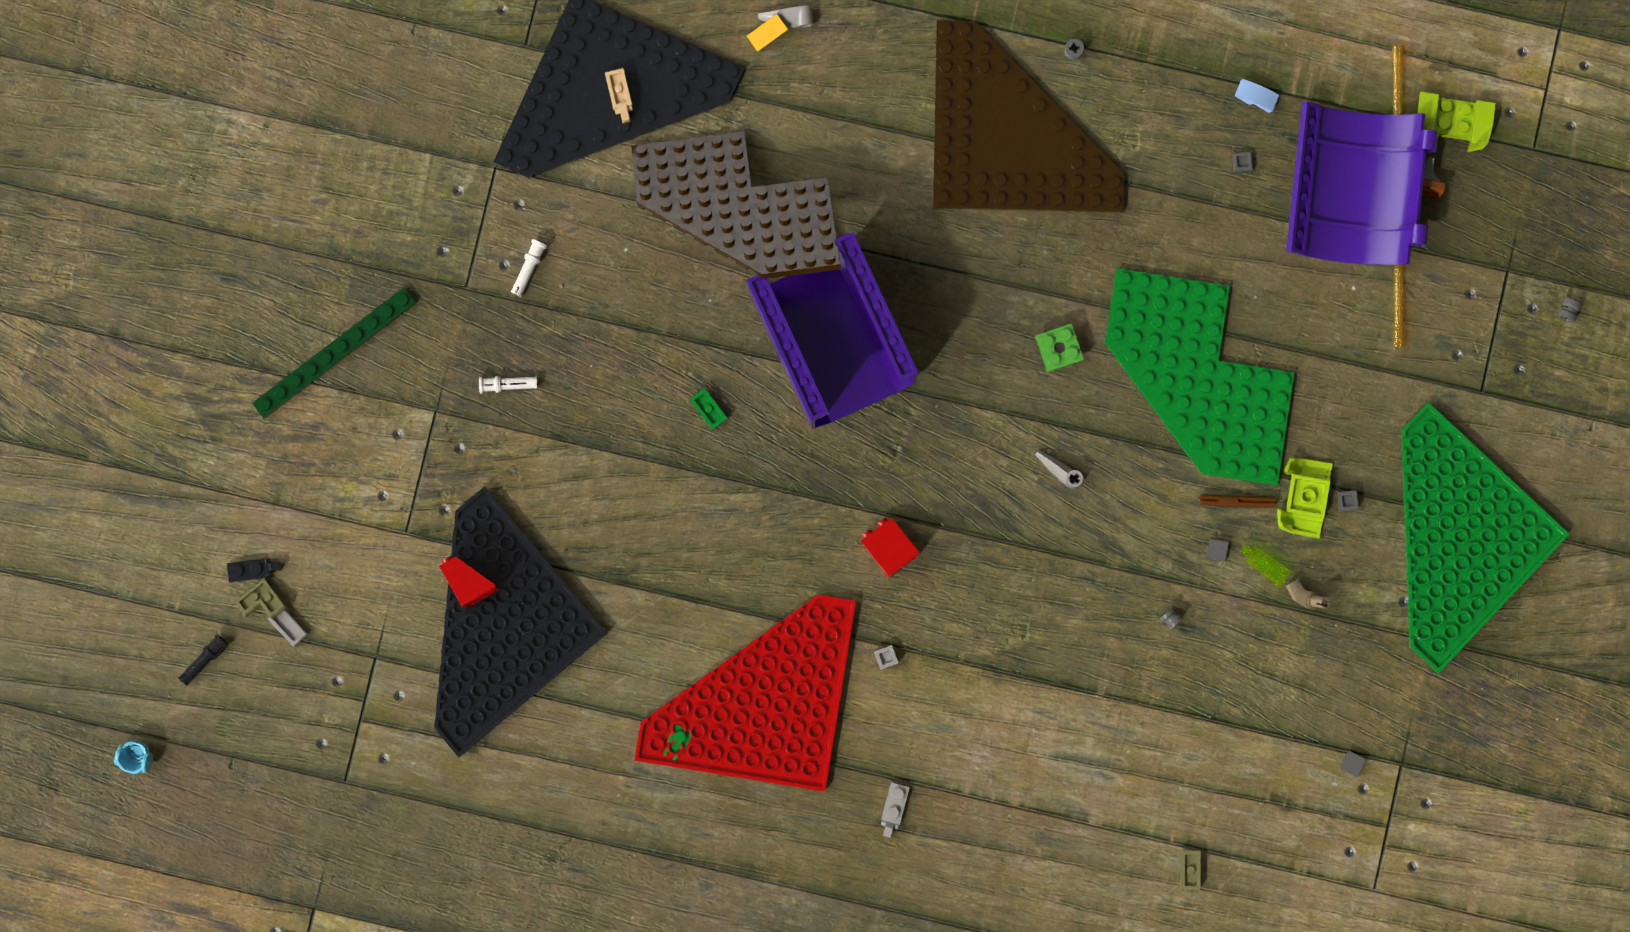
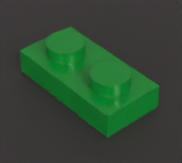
[689,388,728,431]

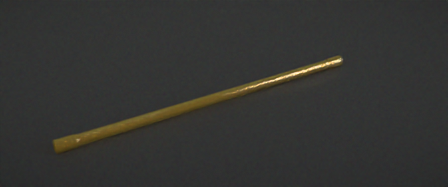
[1392,46,1404,348]

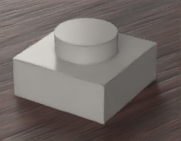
[874,645,899,670]

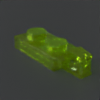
[1239,545,1291,587]

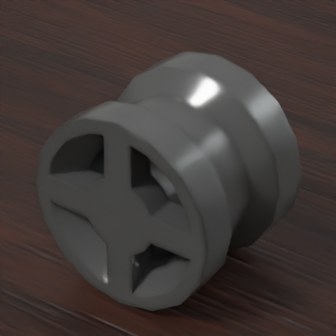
[1064,39,1084,60]
[1159,606,1184,630]

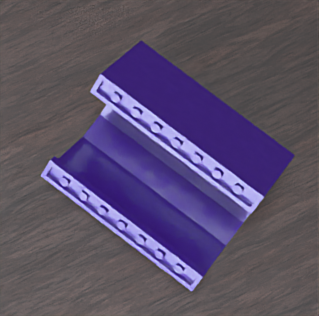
[746,232,918,429]

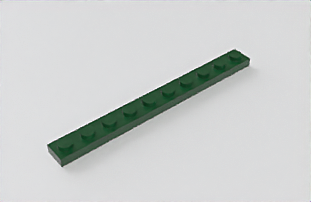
[252,288,416,419]

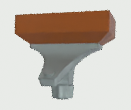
[1422,157,1445,199]

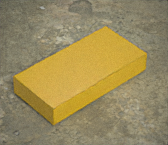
[747,14,788,52]

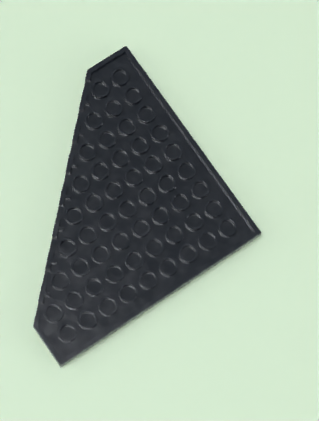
[493,0,745,178]
[434,487,608,758]

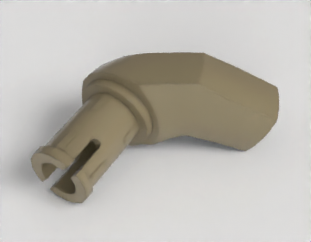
[1286,580,1331,610]

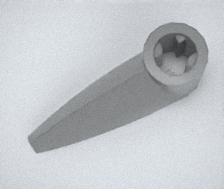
[758,5,814,28]
[1035,450,1083,489]

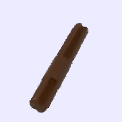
[1200,494,1276,508]

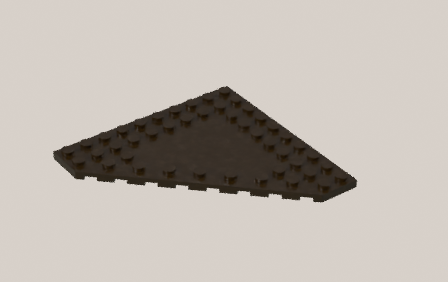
[933,20,1124,213]

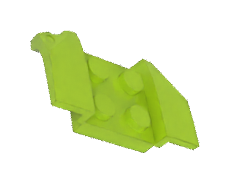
[1417,92,1496,152]
[1277,457,1333,539]

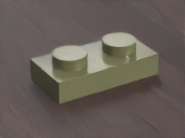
[1180,851,1201,890]

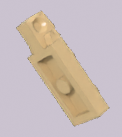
[605,68,632,123]

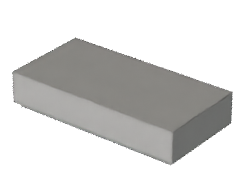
[268,610,308,647]

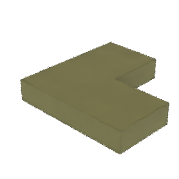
[234,578,287,620]

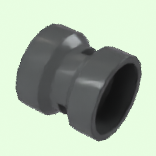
[1557,298,1582,323]

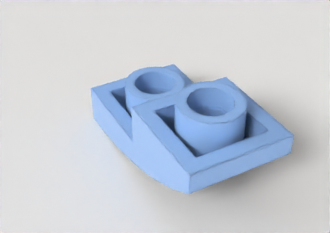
[1235,79,1279,113]

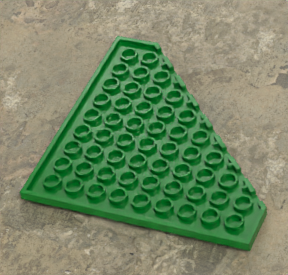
[1401,402,1570,674]

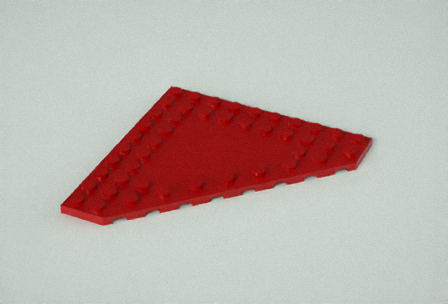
[634,595,856,792]

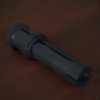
[178,634,229,686]

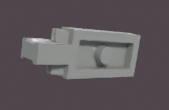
[881,783,910,838]

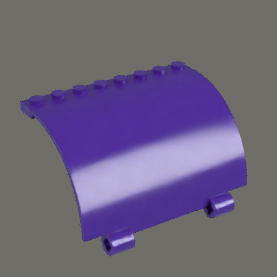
[1286,101,1438,265]

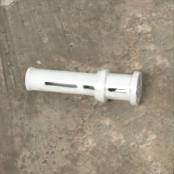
[511,239,548,297]
[479,376,537,394]

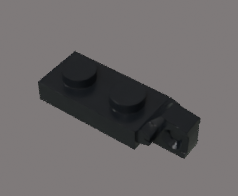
[227,558,282,583]

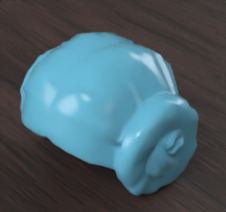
[114,740,154,774]

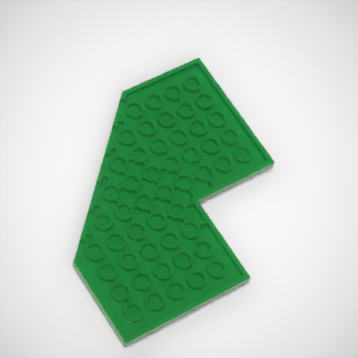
[1104,268,1294,486]

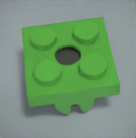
[1035,324,1084,373]

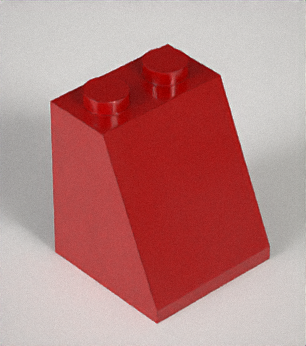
[861,518,920,579]
[439,556,499,609]

